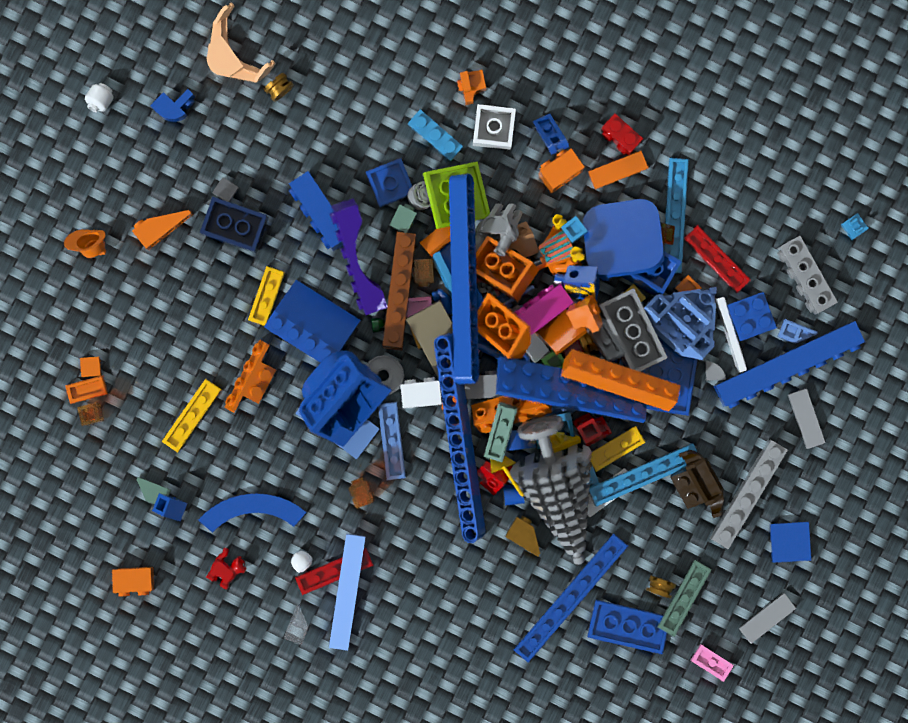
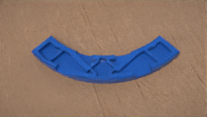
[198,494,307,533]

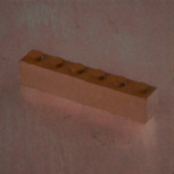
[383,232,416,351]

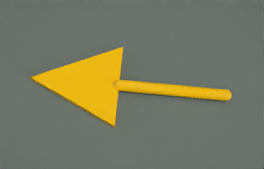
[490,456,524,497]

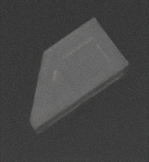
[284,605,309,645]

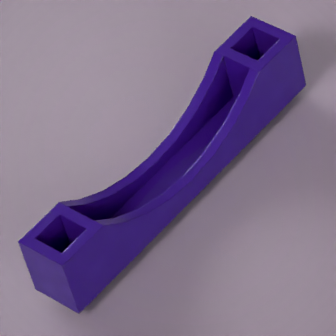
[330,198,387,315]

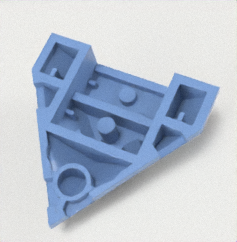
[644,287,717,360]

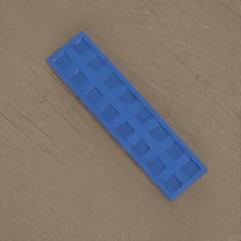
[496,356,647,423]

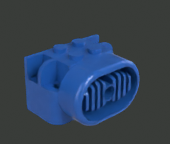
[299,351,392,447]

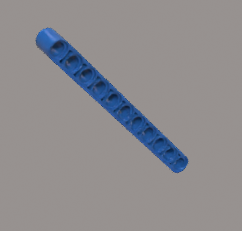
[449,174,479,385]
[434,333,486,543]

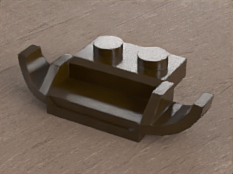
[670,450,724,519]

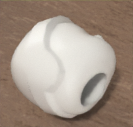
[291,551,313,573]

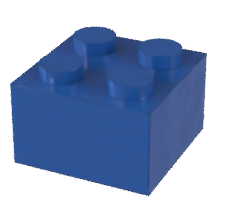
[727,292,777,342]

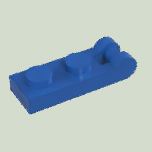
[533,114,569,155]

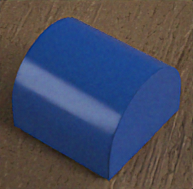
[503,484,524,506]

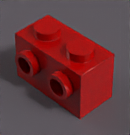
[600,113,643,156]

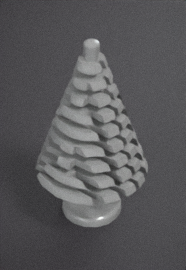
[509,415,592,565]

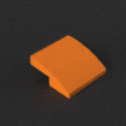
[535,309,587,355]

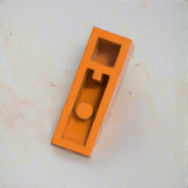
[132,210,193,250]

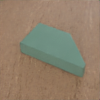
[137,477,171,504]

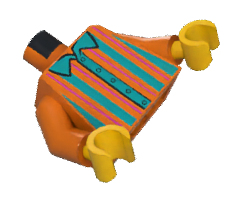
[532,214,584,275]

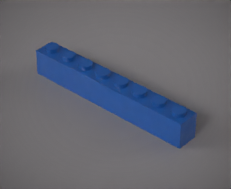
[714,321,865,408]

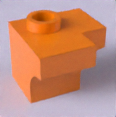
[457,70,486,105]
[567,294,603,333]

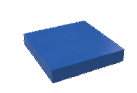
[366,158,412,208]
[770,522,811,563]

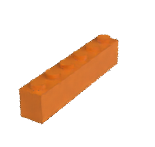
[561,349,680,411]

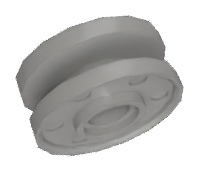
[367,355,404,395]

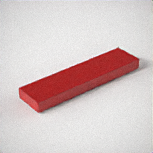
[684,225,751,293]
[295,548,373,595]

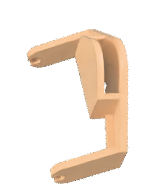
[207,2,276,83]

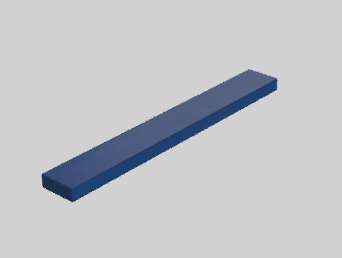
[513,533,628,662]

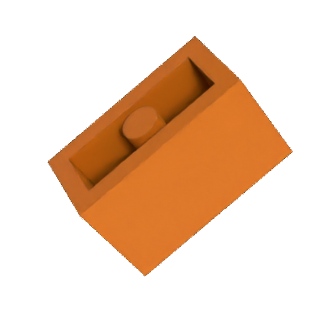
[112,567,154,596]

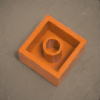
[538,148,585,194]

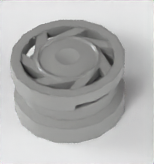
[407,181,431,210]

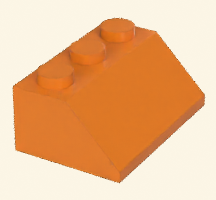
[477,293,531,359]

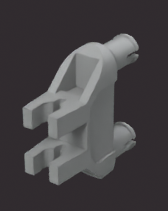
[475,204,523,256]

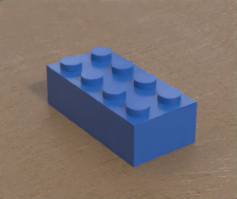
[289,171,343,252]

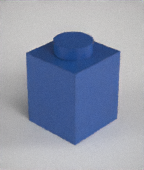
[152,493,187,521]

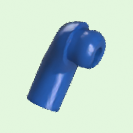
[431,289,452,314]

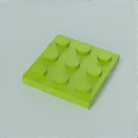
[423,162,490,229]

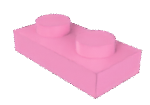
[691,644,734,682]

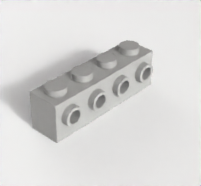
[777,236,838,315]

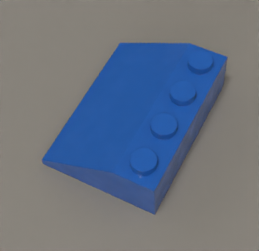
[264,280,361,363]

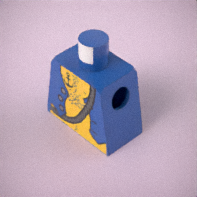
[554,266,600,301]

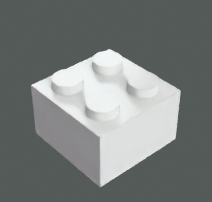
[473,104,516,150]
[401,377,442,409]

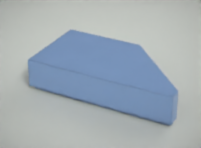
[777,319,818,344]

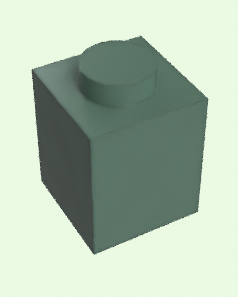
[390,204,417,233]

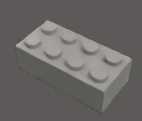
[598,288,668,372]

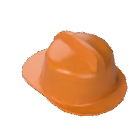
[64,229,106,258]

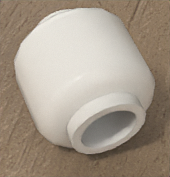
[85,83,114,112]

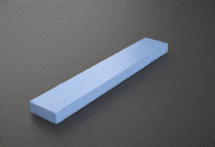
[329,533,365,650]

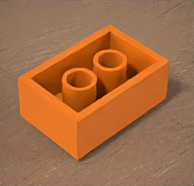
[476,236,539,302]

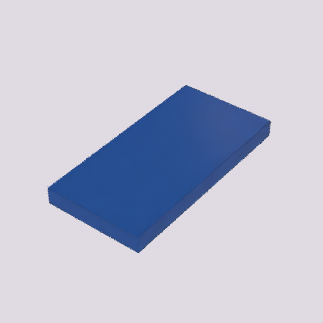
[587,599,667,655]

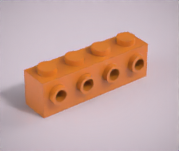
[472,396,552,433]

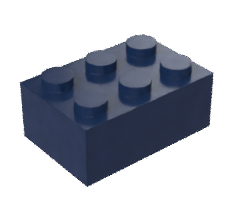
[200,196,269,253]

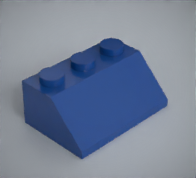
[621,251,682,296]

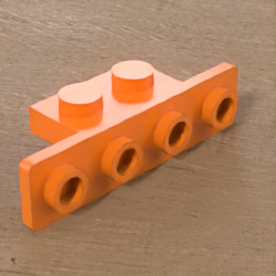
[225,340,276,413]

